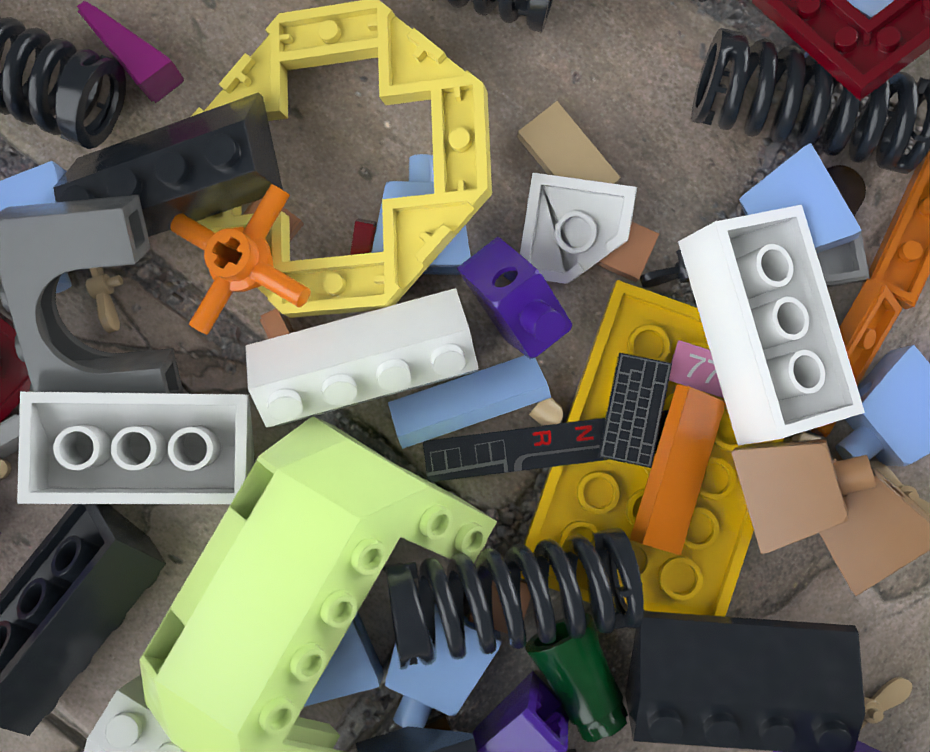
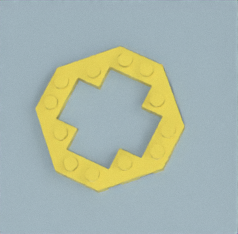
[191,0,492,318]

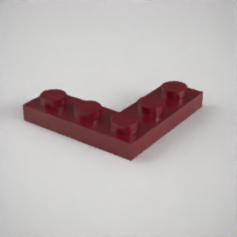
[752,0,930,101]

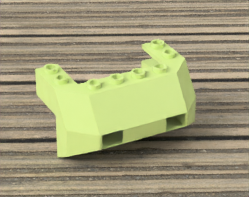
[140,416,497,752]

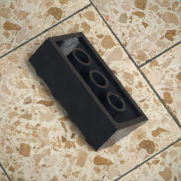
[53,92,283,237]
[0,504,166,736]
[625,611,865,752]

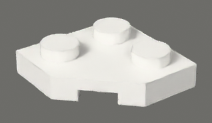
[520,173,637,284]

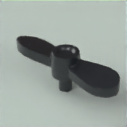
[640,249,690,288]

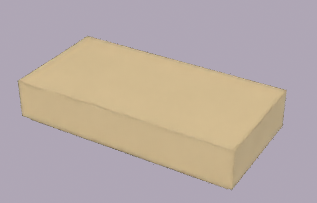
[517,101,621,184]

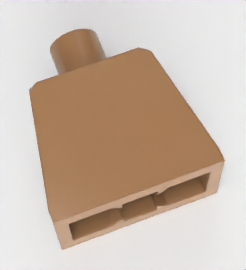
[731,439,877,554]
[819,457,930,596]

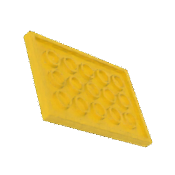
[521,280,784,616]

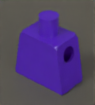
[456,236,573,359]
[472,671,569,752]

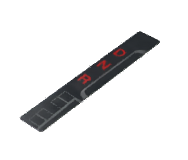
[423,410,669,482]

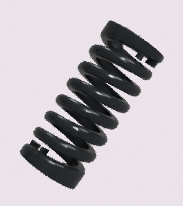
[0,17,126,149]
[691,28,930,174]
[386,528,644,669]

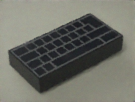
[597,353,672,468]

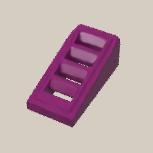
[77,0,184,103]

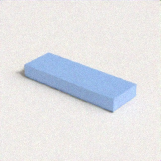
[388,355,551,449]

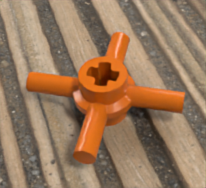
[170,184,311,335]

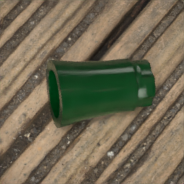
[525,613,628,742]

